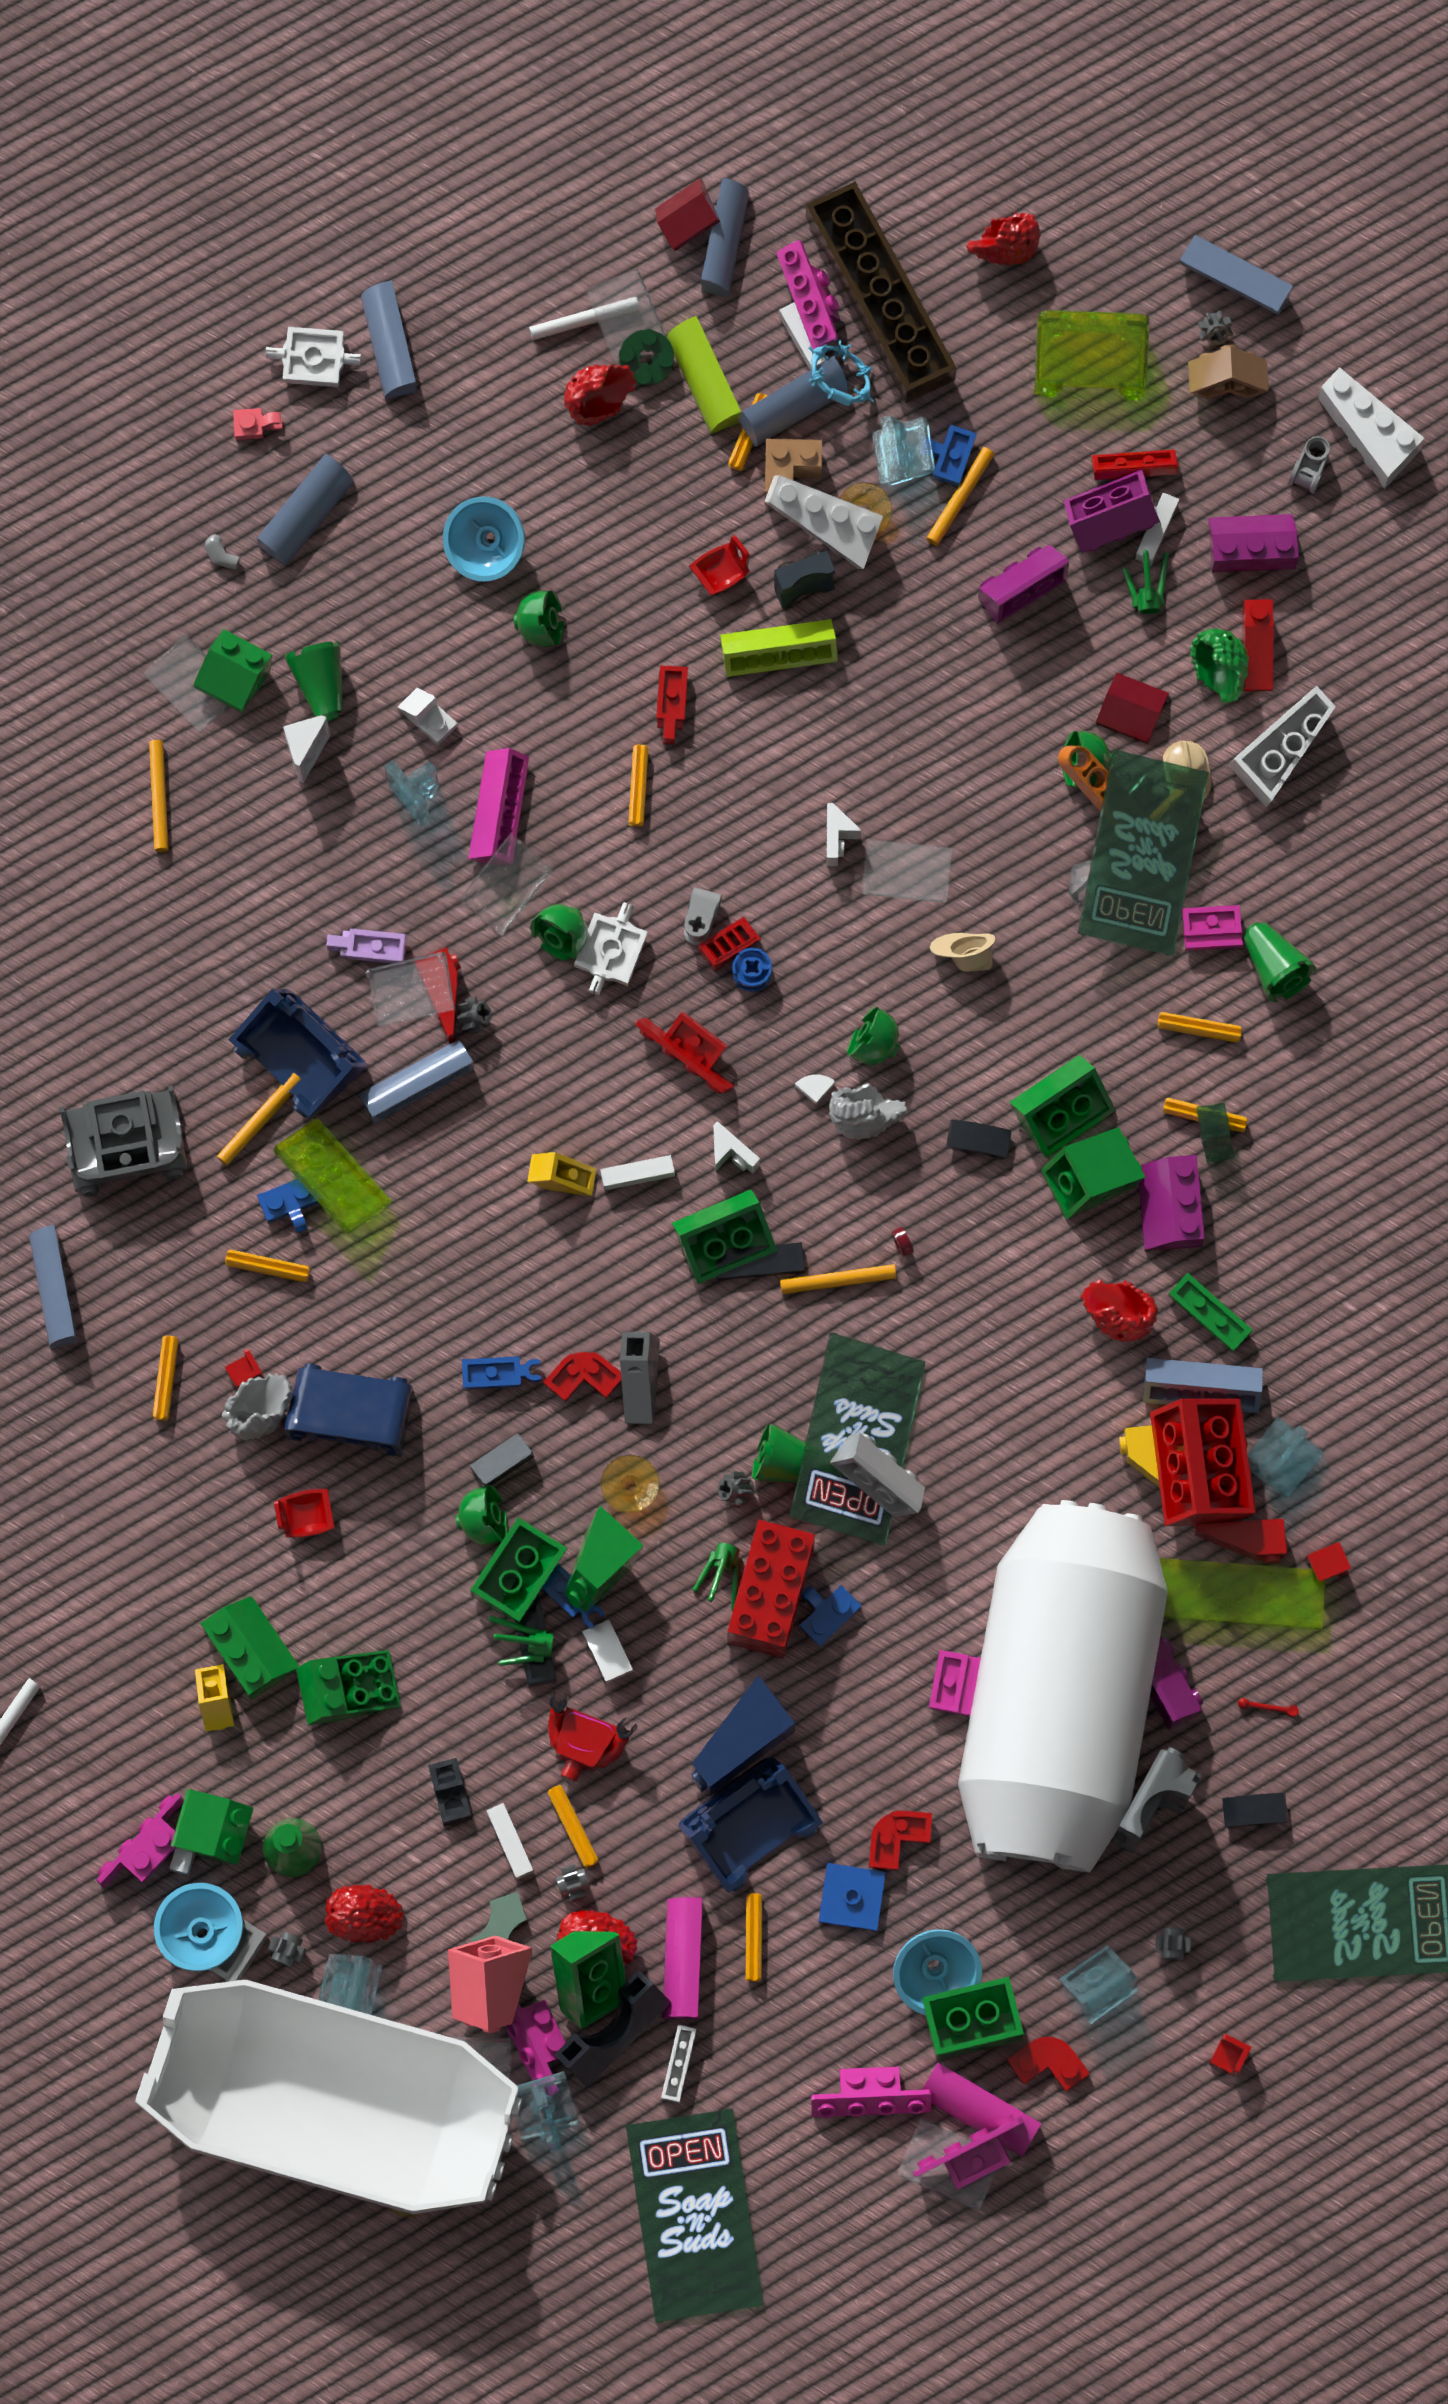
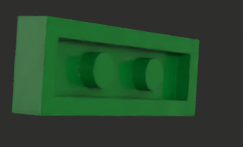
[1168,1273,1253,1353]

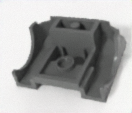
[59,1085,188,1197]
[1112,1747,1202,1853]

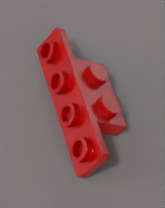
[635,1012,734,1094]

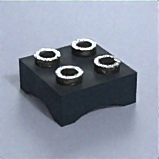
[774,551,835,609]

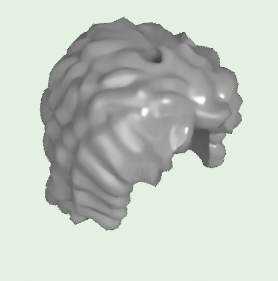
[829,1083,908,1140]
[222,1373,293,1441]

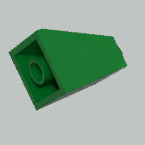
[1041,1127,1145,1220]
[564,1506,644,1613]

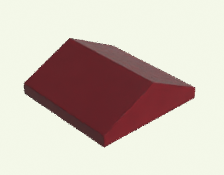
[655,178,720,251]
[1096,673,1169,744]

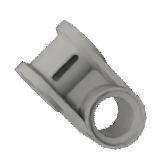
[1288,436,1330,494]
[684,887,722,946]

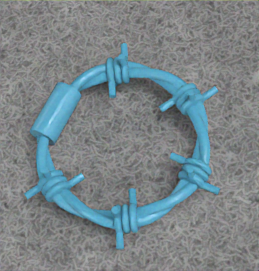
[808,340,874,406]

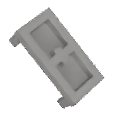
[209,1920,269,1982]

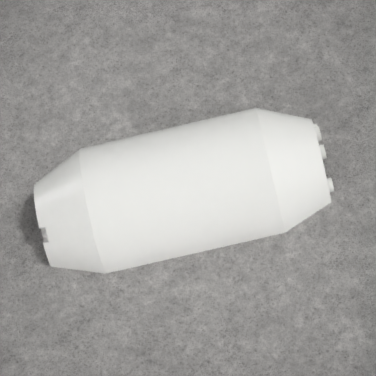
[958,1500,1168,1873]
[135,1980,522,2215]

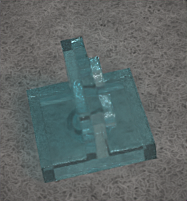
[872,416,935,487]
[384,760,439,827]
[1248,1417,1324,1499]
[1059,1945,1139,2024]
[319,1954,383,2015]
[514,2071,580,2152]

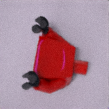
[547,1691,638,1782]

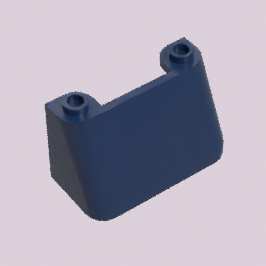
[228,989,368,1118]
[284,1364,413,1457]
[678,1757,823,1893]

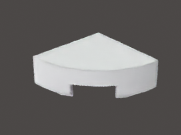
[795,1075,835,1105]

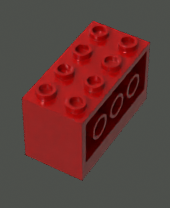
[1150,1399,1255,1526]
[727,1519,815,1659]

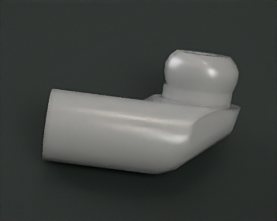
[205,534,240,570]

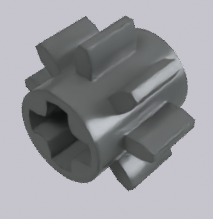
[1198,311,1233,347]
[456,997,492,1034]
[718,1471,754,1508]
[555,1864,590,1903]
[1155,1928,1191,1961]
[268,1931,306,1968]

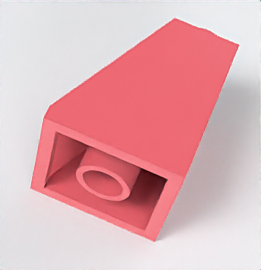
[448,1936,532,2033]

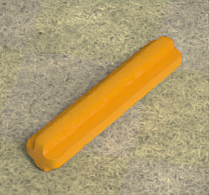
[728,393,767,471]
[628,744,648,827]
[1157,1012,1242,1043]
[1163,1098,1248,1133]
[225,1250,310,1283]
[153,1336,179,1421]
[548,1785,598,1868]
[745,1893,762,1982]

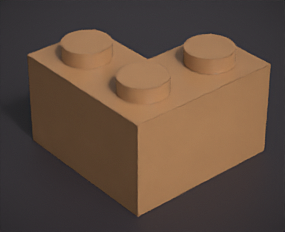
[1188,345,1268,400]
[765,439,822,504]

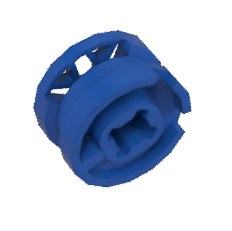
[732,948,772,992]

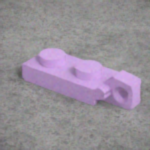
[326,929,407,965]

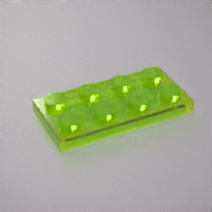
[273,1118,392,1235]

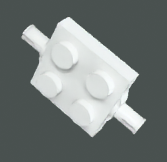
[265,327,361,387]
[574,903,648,995]

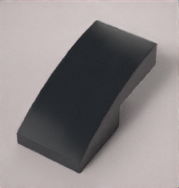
[946,1119,1012,1160]
[428,1758,472,1827]
[1222,1793,1288,1829]

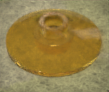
[839,482,892,536]
[601,1455,659,1513]

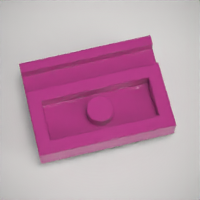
[1182,905,1243,951]
[928,1650,981,1717]

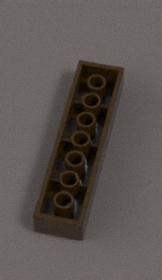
[806,181,957,403]

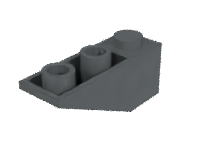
[620,1332,660,1425]

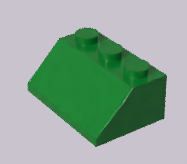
[1009,1055,1116,1158]
[672,1190,777,1284]
[470,1517,568,1622]
[200,1595,299,1701]
[550,1931,626,2029]
[922,1976,1024,2061]

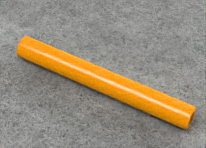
[926,447,995,546]
[149,740,169,852]
[216,1073,301,1166]
[780,1264,896,1294]

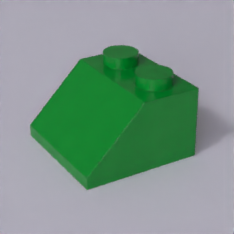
[193,629,272,713]
[171,1789,254,1865]

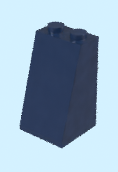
[691,1676,795,1795]

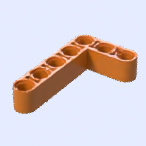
[1058,746,1204,854]

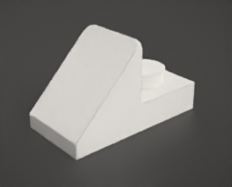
[397,688,458,746]
[827,803,861,866]
[713,1121,760,1174]

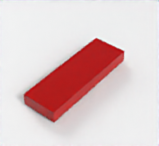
[1092,449,1178,480]

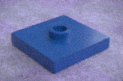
[818,1863,886,1932]

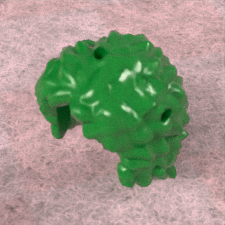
[1190,628,1249,703]

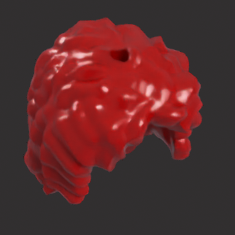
[966,213,1041,266]
[563,364,636,426]
[1080,1279,1158,1342]
[324,1884,404,1943]
[557,1910,638,1966]

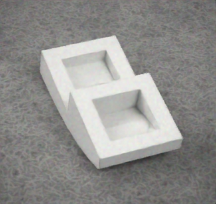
[582,1620,633,1683]

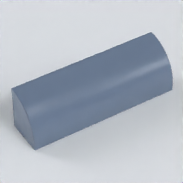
[701,177,750,297]
[1179,235,1293,315]
[361,280,417,399]
[738,356,848,447]
[257,453,354,566]
[357,1040,474,1124]
[29,1225,79,1349]
[1143,1358,1263,1413]

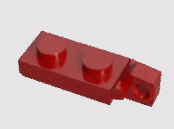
[656,665,688,745]

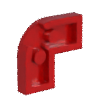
[543,1352,622,1403]
[868,1810,932,1871]
[1006,2037,1090,2092]

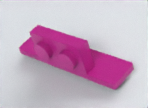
[776,240,841,349]
[96,1793,184,1888]
[506,2000,565,2100]
[811,2066,931,2118]
[913,2115,1024,2190]

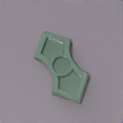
[471,1892,527,1942]

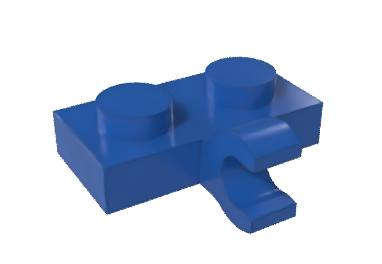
[920,425,977,487]
[257,1174,321,1233]
[799,1585,862,1648]

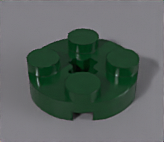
[619,329,674,386]

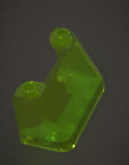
[1034,310,1150,401]

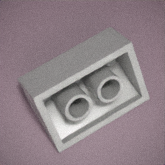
[830,1433,925,1517]

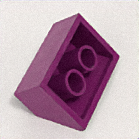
[1064,470,1160,553]
[1208,514,1299,572]
[978,545,1070,624]
[1139,1155,1204,1251]
[1150,1635,1203,1731]

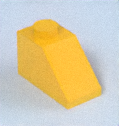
[527,1152,597,1196]
[1119,1425,1160,1488]
[195,1664,234,1732]

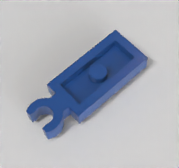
[462,1356,542,1390]
[542,1564,605,1629]

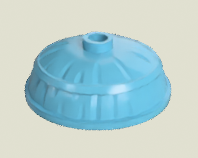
[443,496,525,581]
[154,1883,243,1971]
[893,1930,982,2015]

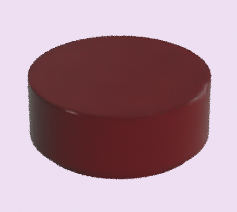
[891,1227,914,1257]

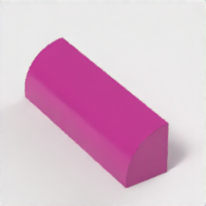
[468,748,529,865]
[662,1897,703,2020]
[922,2063,1042,2157]

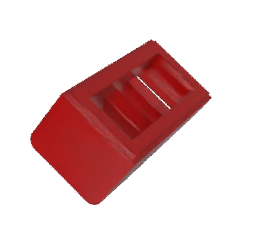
[698,917,761,972]

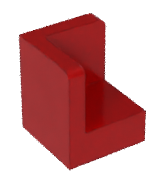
[225,1348,265,1390]
[1305,1542,1351,1582]
[1209,2033,1252,2077]

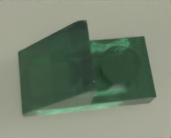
[1196,1101,1235,1163]

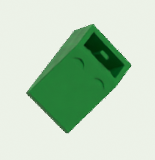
[296,1650,401,1725]

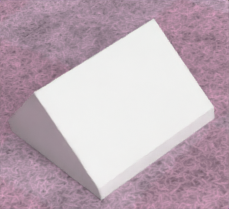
[283,715,331,783]

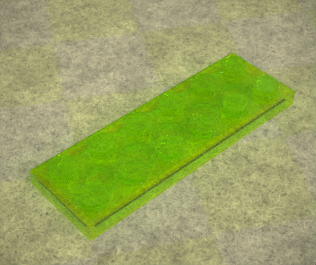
[1159,1558,1325,1630]

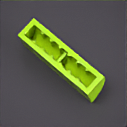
[666,316,741,434]
[720,619,838,677]

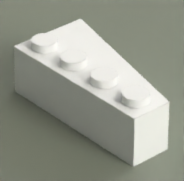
[1318,367,1424,489]
[764,475,883,569]
[1228,686,1336,807]

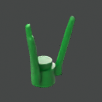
[1123,550,1169,614]
[693,1543,742,1611]
[488,1616,553,1666]

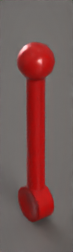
[1237,1698,1299,1717]

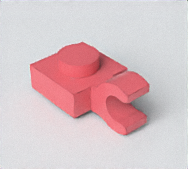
[233,408,283,440]

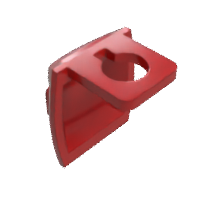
[689,535,750,596]
[274,1489,335,1538]

